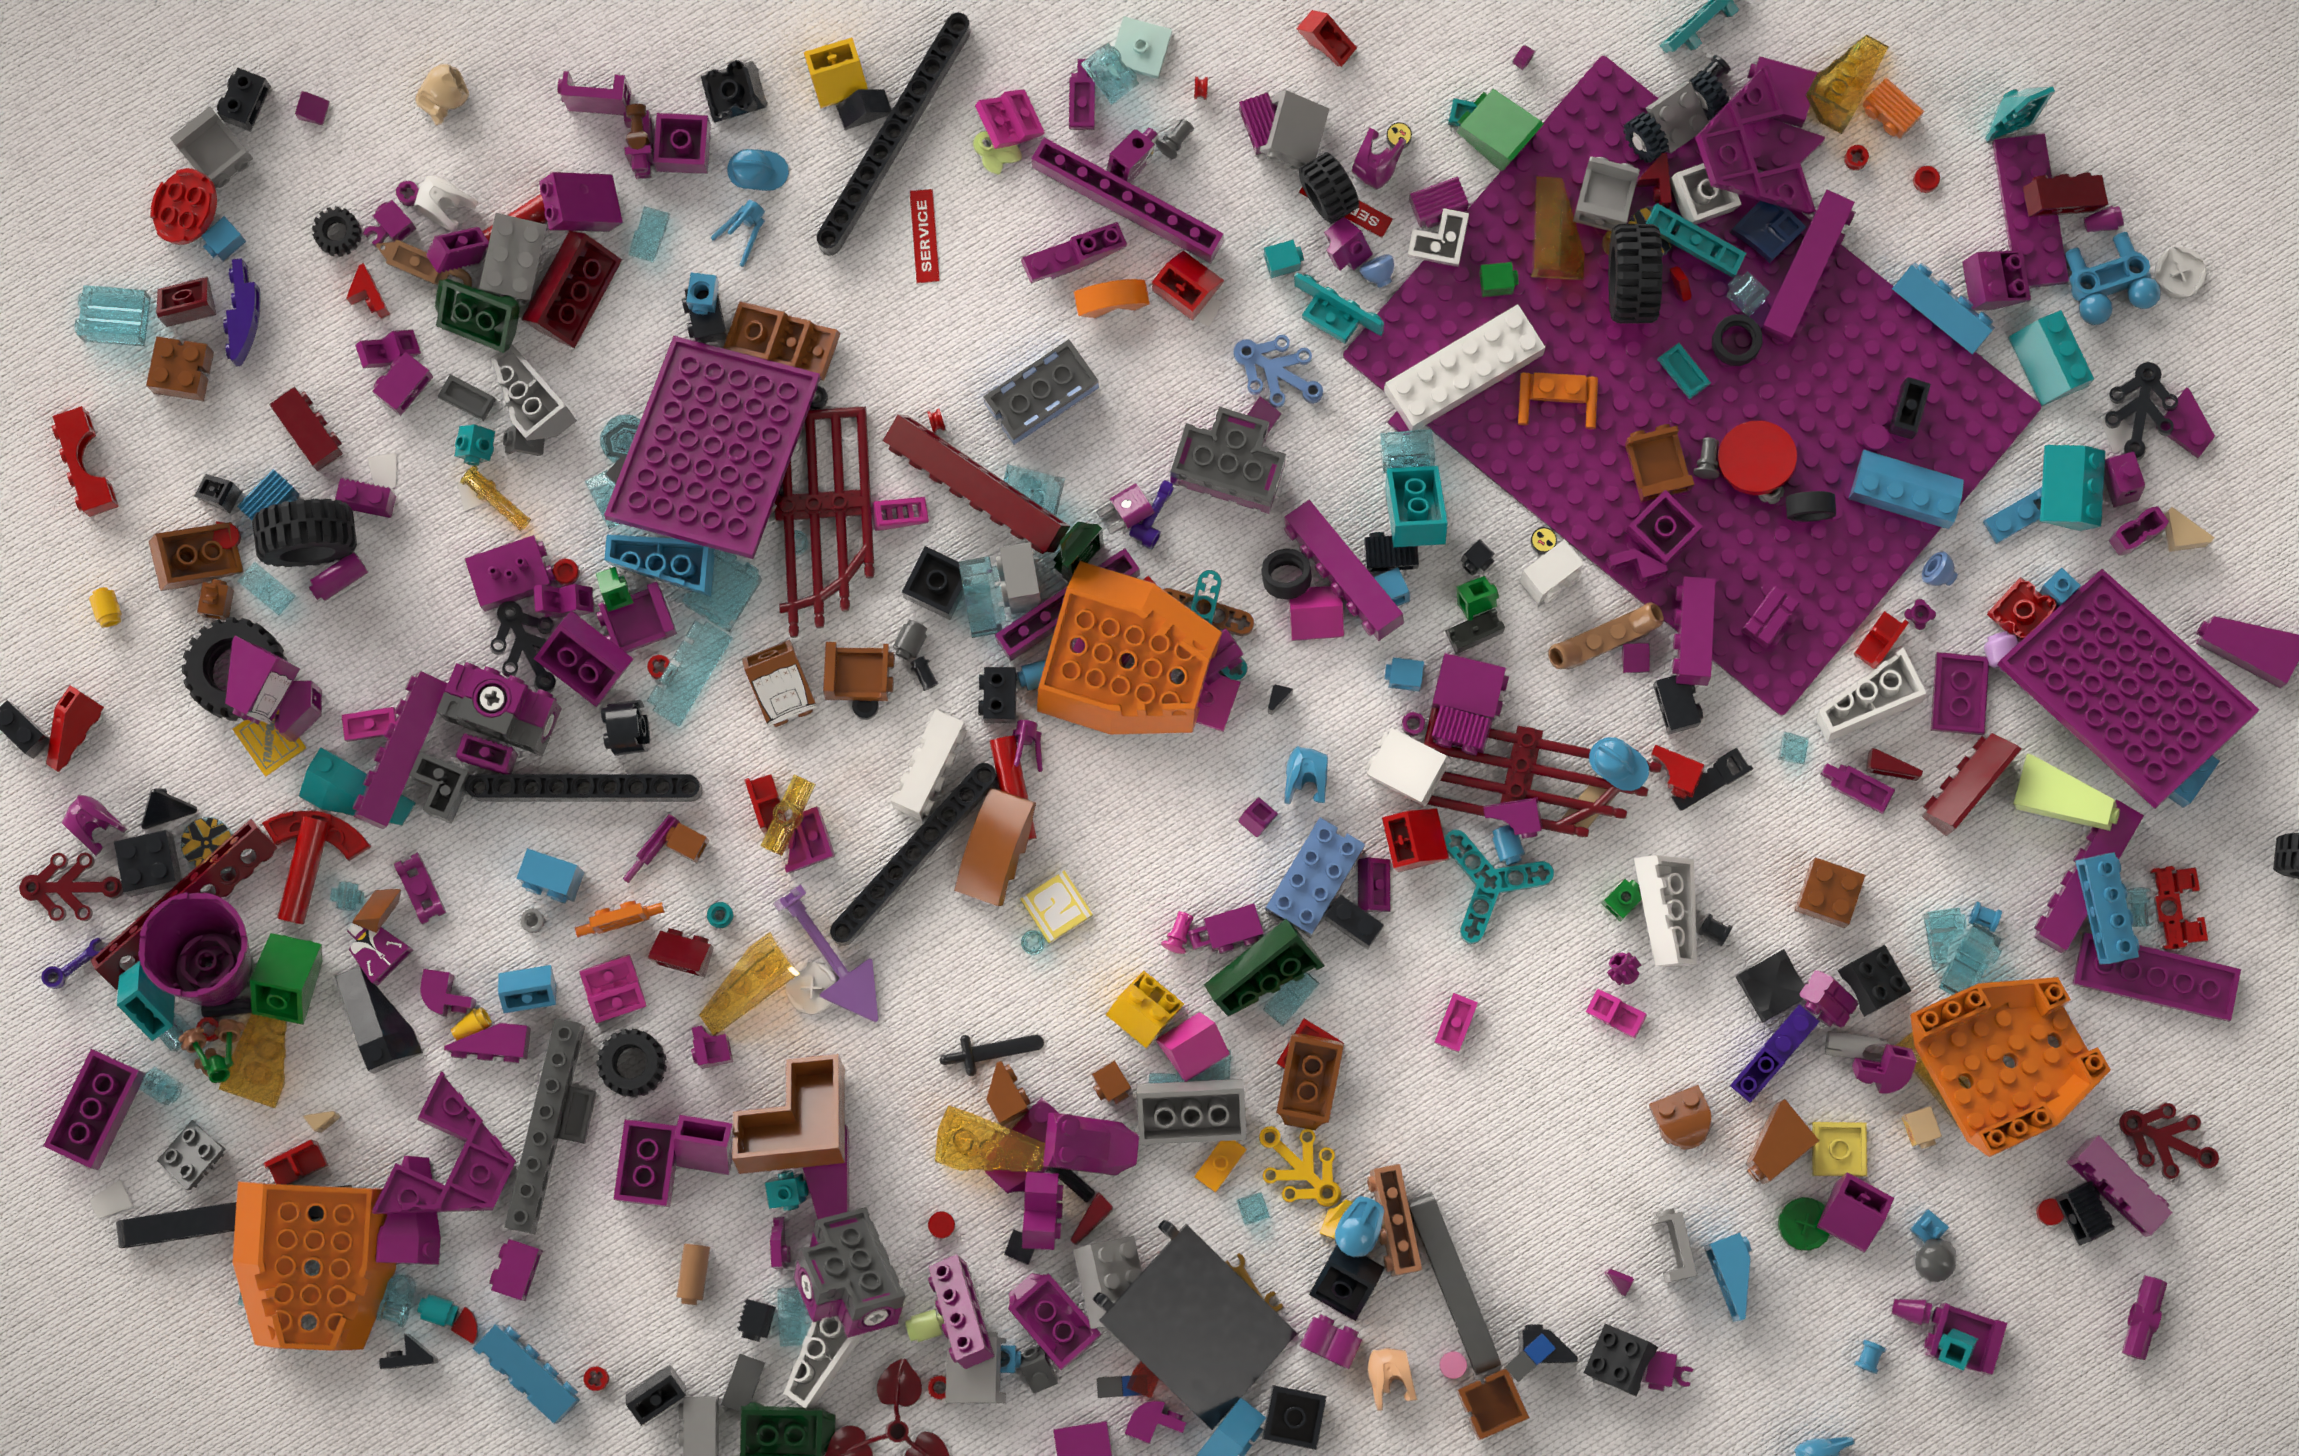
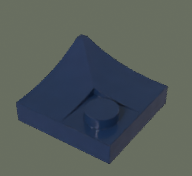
[1730,201,1806,263]

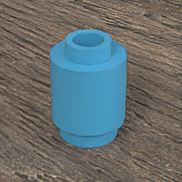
[1017,660,1046,691]
[1492,825,1525,866]

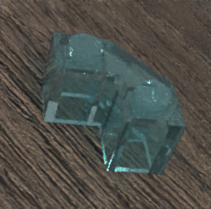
[1938,923,2002,995]

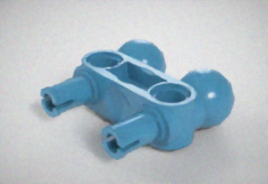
[2065,232,2161,325]

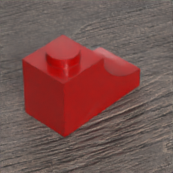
[1296,10,1357,67]
[1651,745,1705,799]

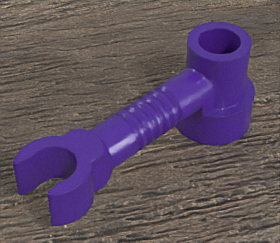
[1129,480,1174,550]
[41,938,104,989]

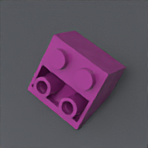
[1962,250,2031,311]
[275,681,322,742]
[1817,1172,1894,1252]

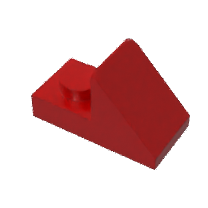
[347,263,390,318]

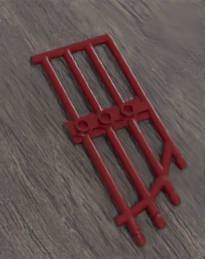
[775,406,875,638]
[1411,708,1662,837]

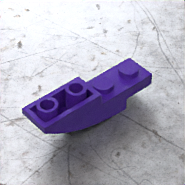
[223,258,261,367]
[1730,1004,1820,1103]

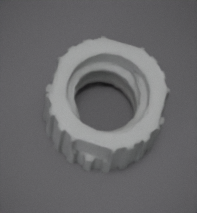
[520,908,545,933]

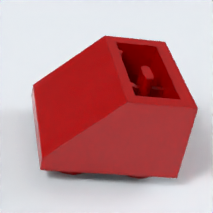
[1152,250,1224,321]
[1382,808,1450,872]

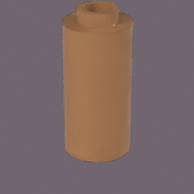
[676,1244,710,1305]

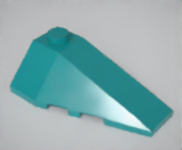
[1985,86,2055,142]
[299,747,416,826]

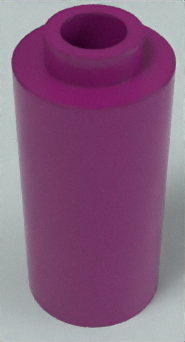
[309,552,369,601]

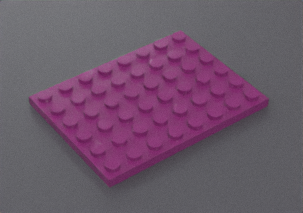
[604,336,821,559]
[1997,569,2260,809]

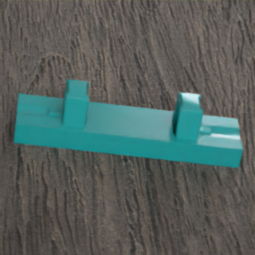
[1659,0,1739,53]
[1646,203,1746,277]

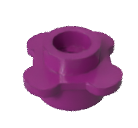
[1904,599,1936,630]

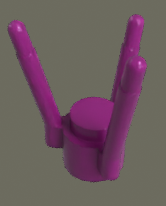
[1012,720,1043,772]

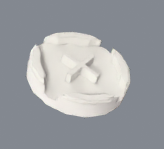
[2153,247,2207,299]
[786,962,837,1015]

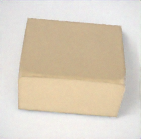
[303,1111,340,1133]

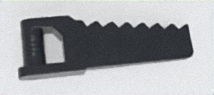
[1671,748,1754,811]

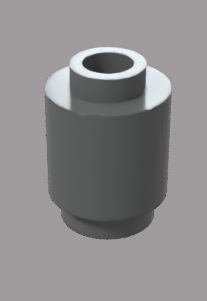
[893,620,927,660]

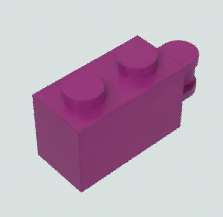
[1188,903,1264,954]

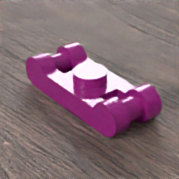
[394,852,446,924]

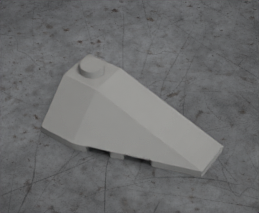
[491,344,577,441]

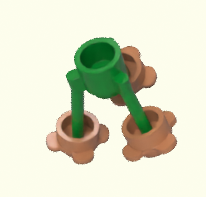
[179,1019,245,1083]

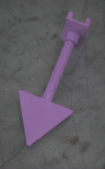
[773,884,878,1022]

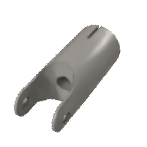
[1825,1031,1888,1061]

